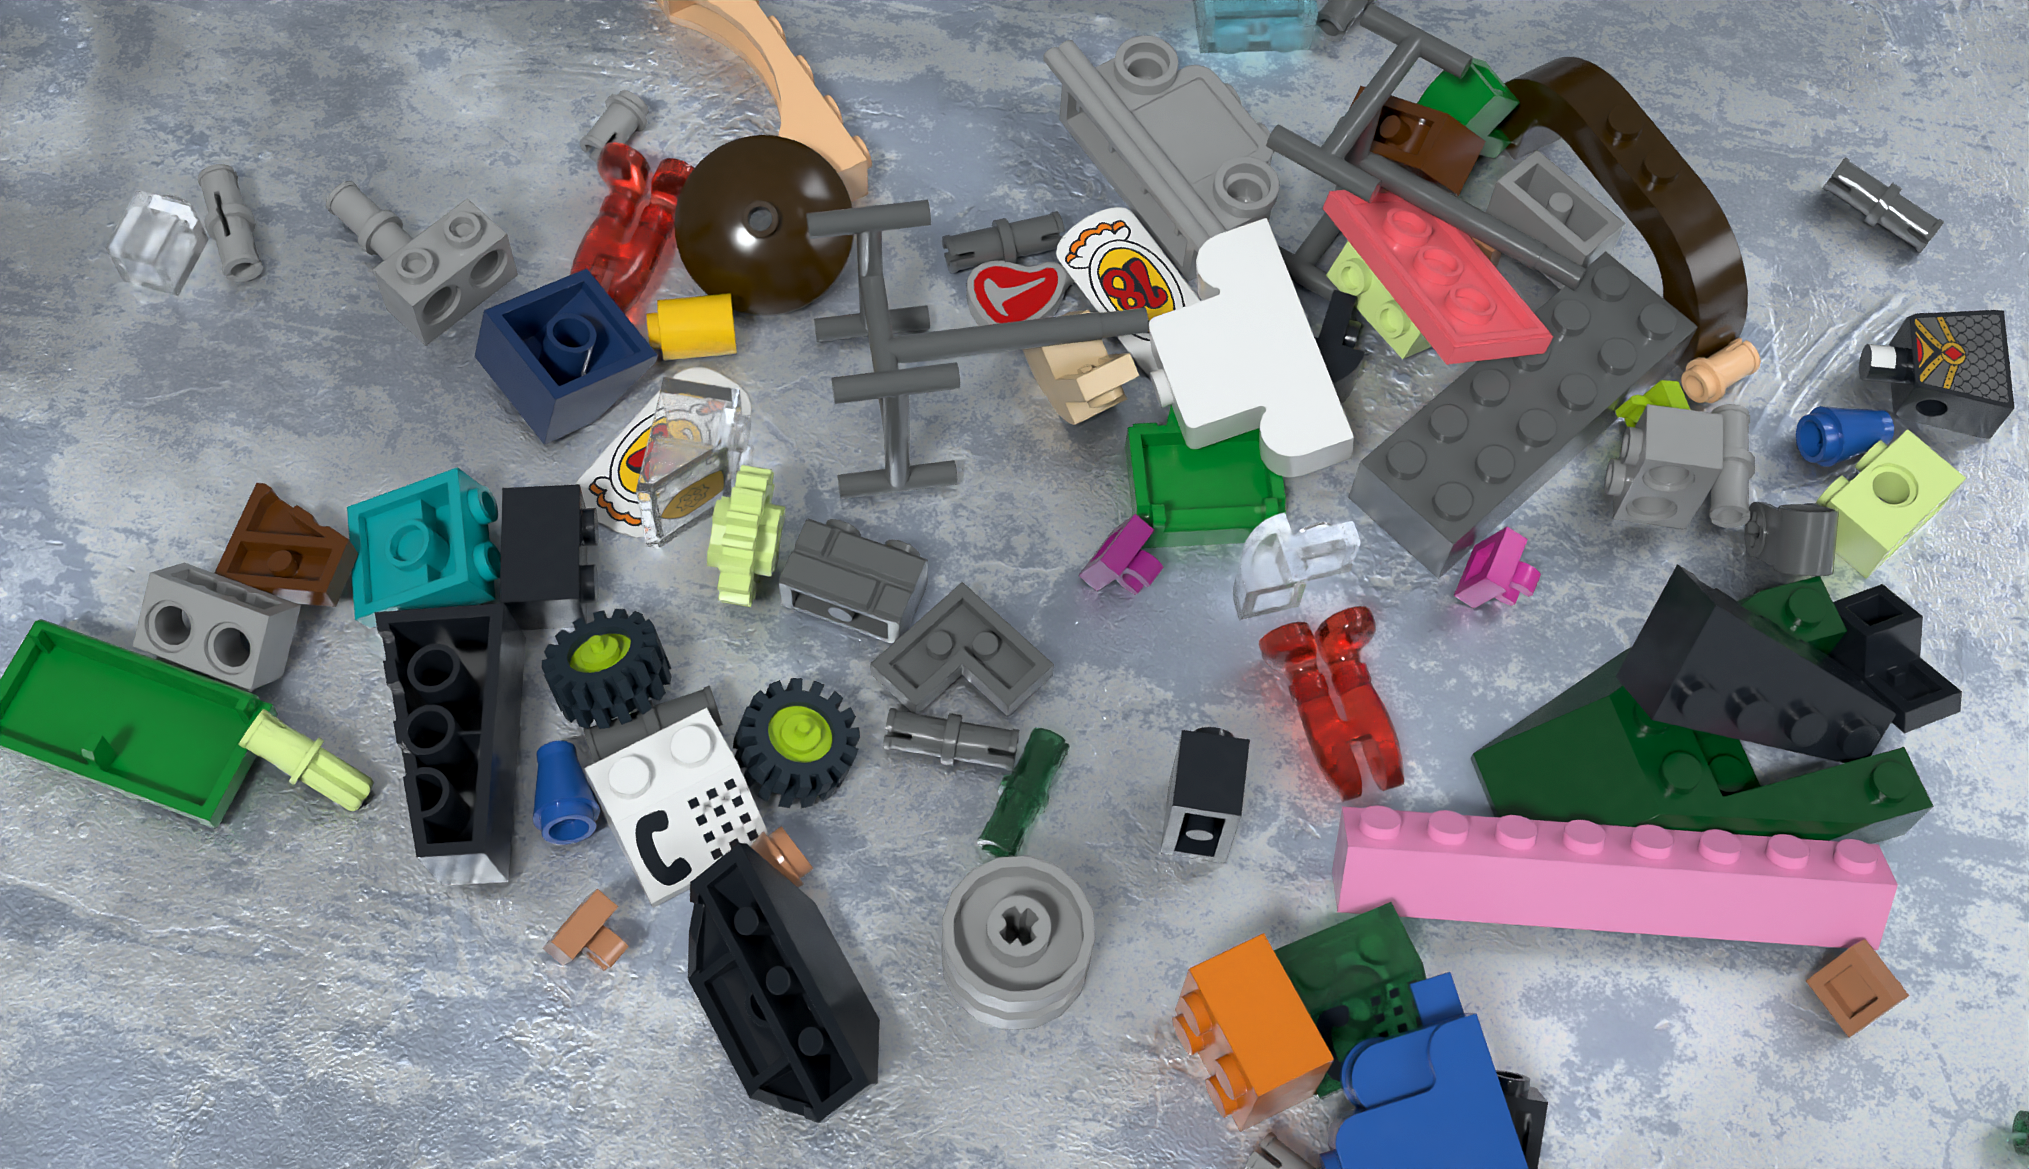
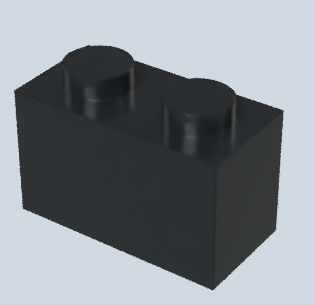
[500,484,599,630]
[1160,727,1250,863]

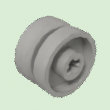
[941,856,1095,1030]

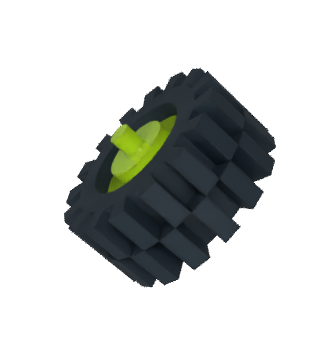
[541,609,672,729]
[733,678,860,808]

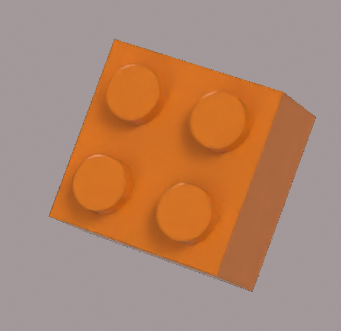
[1172,933,1334,1132]

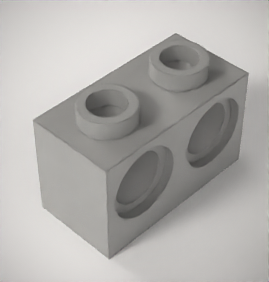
[372,198,518,346]
[1604,404,1723,529]
[132,562,301,692]

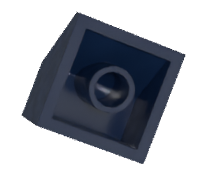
[474,268,658,445]

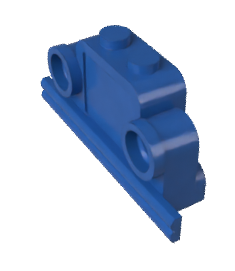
[1319,972,1528,1169]

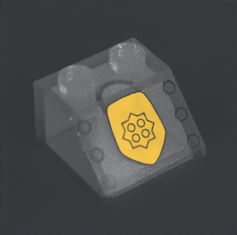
[636,377,754,549]

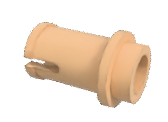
[1681,338,1761,403]

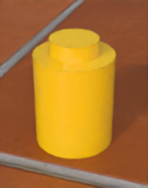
[646,293,737,361]

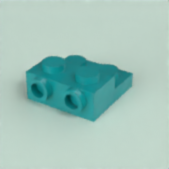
[347,467,501,629]

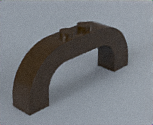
[1497,57,1748,372]

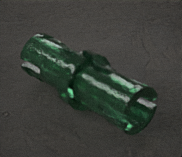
[977,728,1070,858]

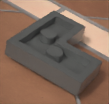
[870,582,1054,716]

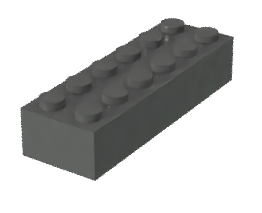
[1348,251,1698,579]

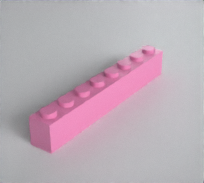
[1332,805,1898,950]

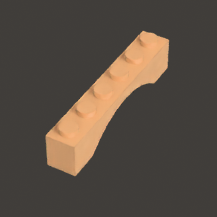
[655,0,872,202]

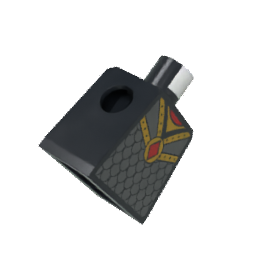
[1859,310,2015,439]

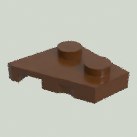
[214,483,359,607]

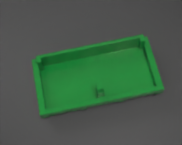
[0,619,278,829]

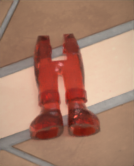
[570,142,695,314]
[1258,606,1405,802]

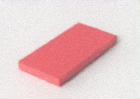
[1323,187,1553,365]

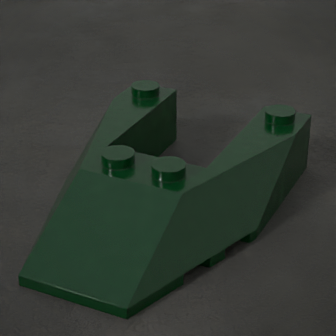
[1470,576,1934,844]

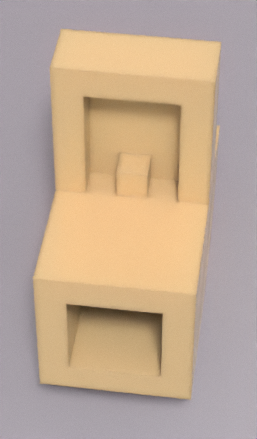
[1022,310,1139,425]

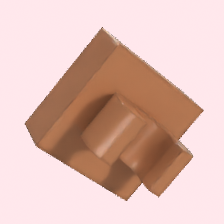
[542,889,629,971]
[1806,939,1909,1037]

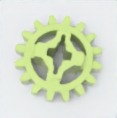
[707,465,785,607]

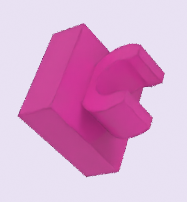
[1454,526,1541,608]

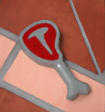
[966,260,1075,326]

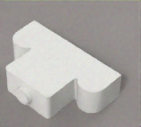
[1149,218,1354,478]

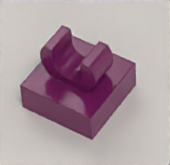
[1078,514,1164,595]

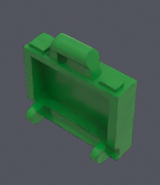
[1125,405,1288,549]

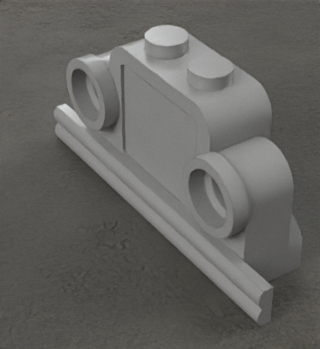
[1043,35,1280,282]

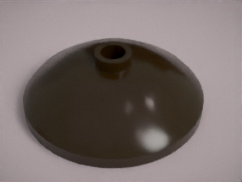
[674,135,854,316]

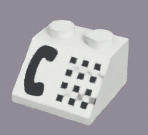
[584,708,769,908]

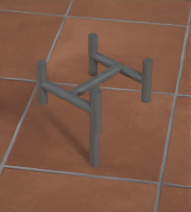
[1266,3,1587,301]
[806,200,1149,499]

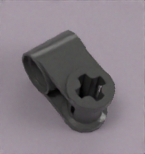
[1744,502,1839,576]

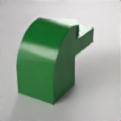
[1417,57,1520,158]

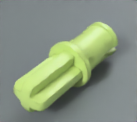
[239,709,374,811]

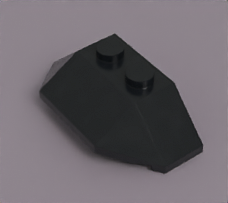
[688,843,880,1123]

